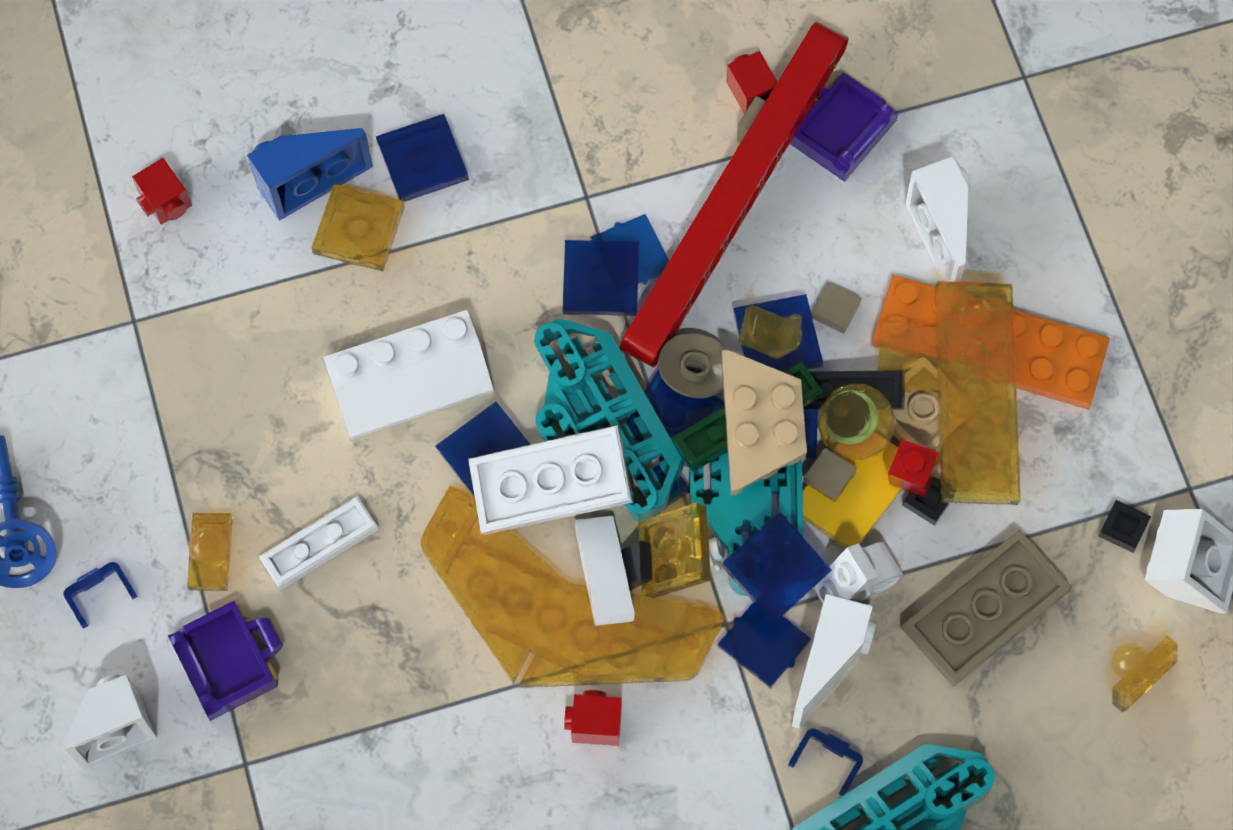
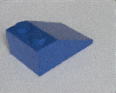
[247,128,373,221]

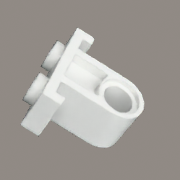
[813,542,904,603]

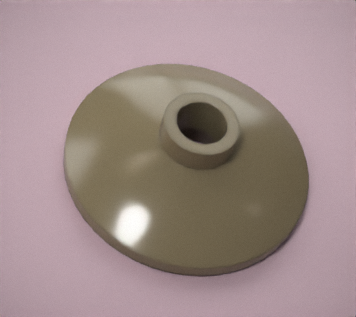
[658,333,726,398]

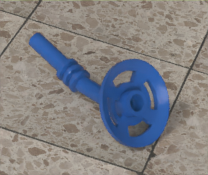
[0,435,56,588]

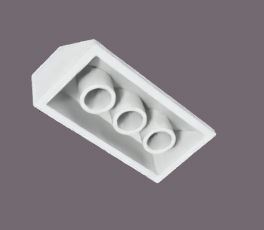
[323,310,494,440]

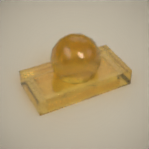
[187,513,233,591]
[1111,636,1178,713]

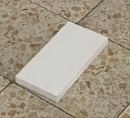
[468,426,633,535]

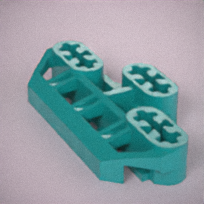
[534,318,685,523]
[690,452,804,596]
[792,743,995,830]

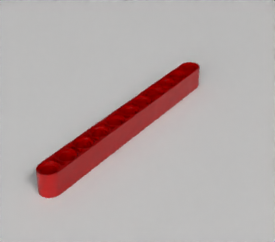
[620,21,849,368]

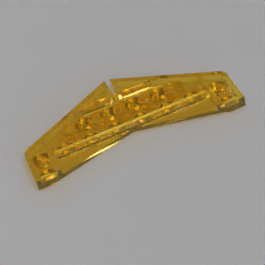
[421,485,726,688]

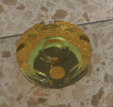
[818,384,895,460]

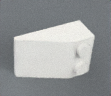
[905,156,971,293]
[792,594,877,728]

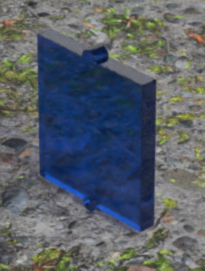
[590,214,669,293]
[717,597,811,689]

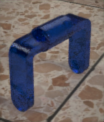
[63,562,138,629]
[788,728,863,796]

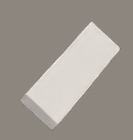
[259,496,379,591]
[575,516,635,626]

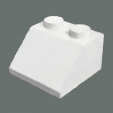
[1145,509,1233,613]
[63,674,156,768]

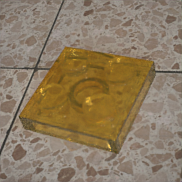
[311,184,405,272]
[638,503,711,599]

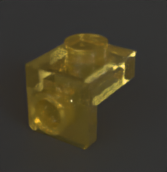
[738,305,802,359]

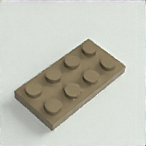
[901,530,1072,687]

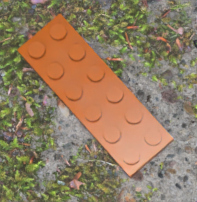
[871,274,1110,410]

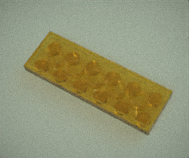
[935,281,1021,505]

